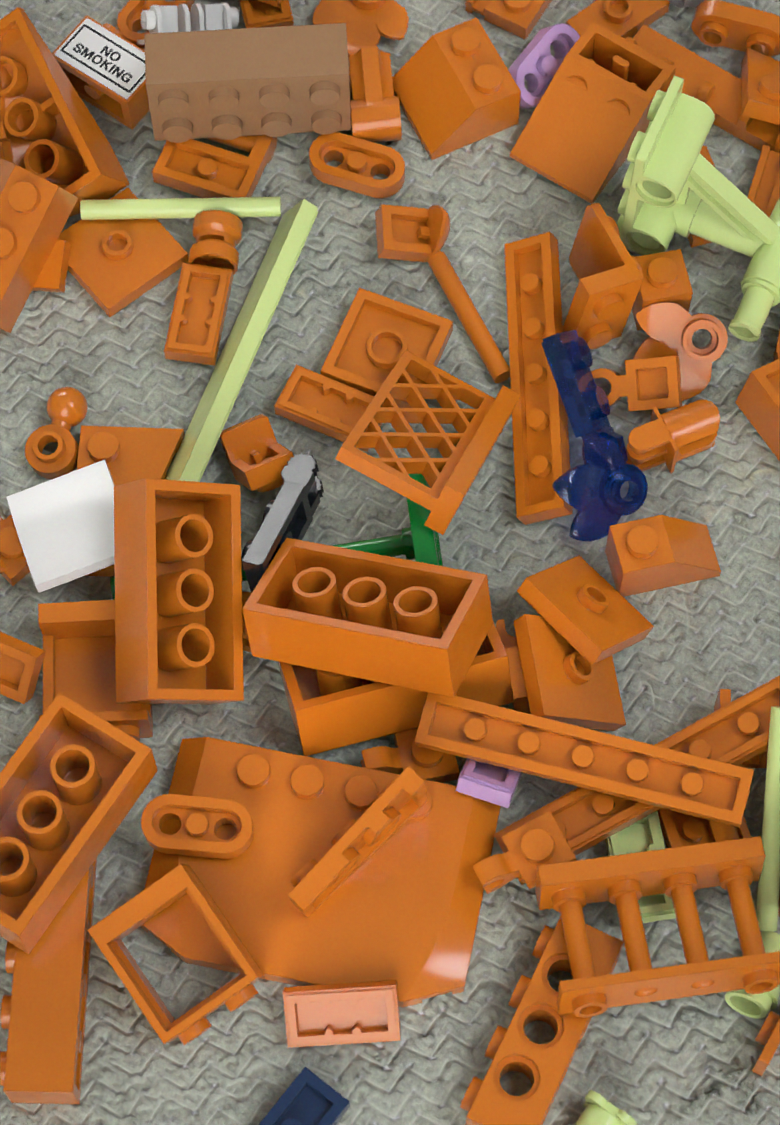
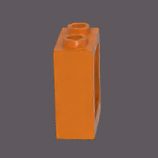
[87,864,264,1046]

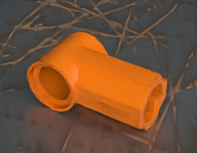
[349,46,402,142]

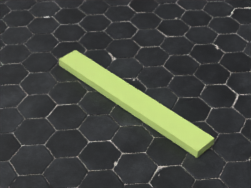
[165,199,318,482]

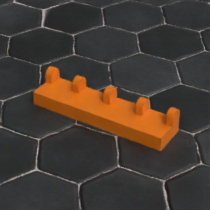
[625,24,780,153]

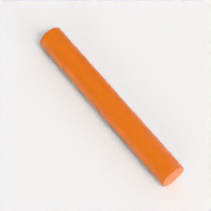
[427,251,510,383]

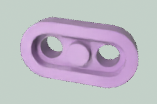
[508,24,580,109]

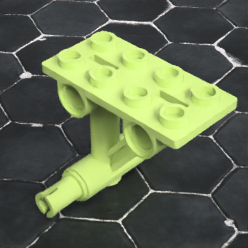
[617,75,780,342]

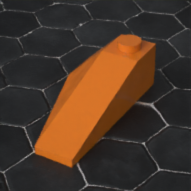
[0,7,130,217]

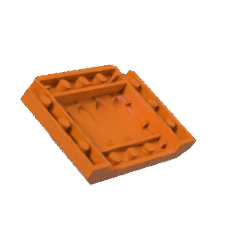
[140,737,501,1007]

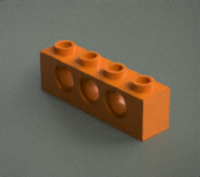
[460,916,624,1125]

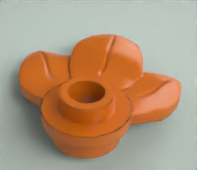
[312,0,409,56]
[633,302,728,401]

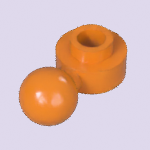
[25,387,88,480]

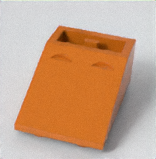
[510,21,676,204]

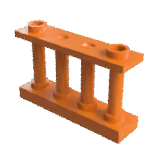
[535,836,780,1017]

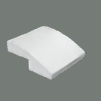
[6,460,115,593]

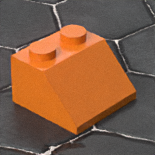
[392,17,521,160]

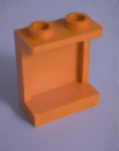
[38,600,153,741]

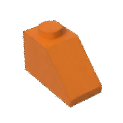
[605,515,721,597]

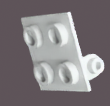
[137,2,239,45]

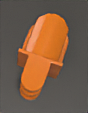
[624,399,720,473]

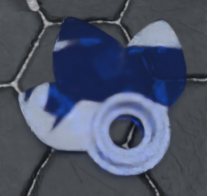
[552,437,648,541]

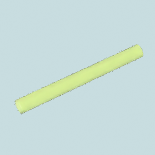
[80,197,281,220]
[756,706,780,932]

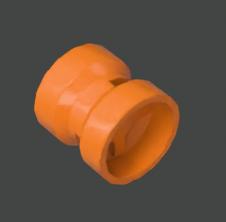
[188,210,243,275]

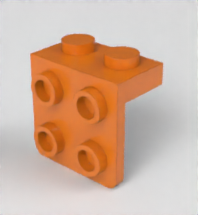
[563,203,644,353]

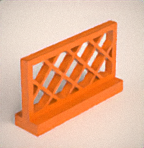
[335,350,521,535]

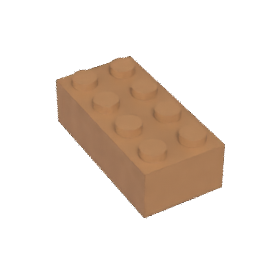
[144,23,351,143]

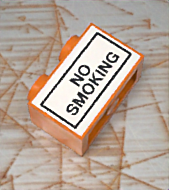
[52,15,150,130]

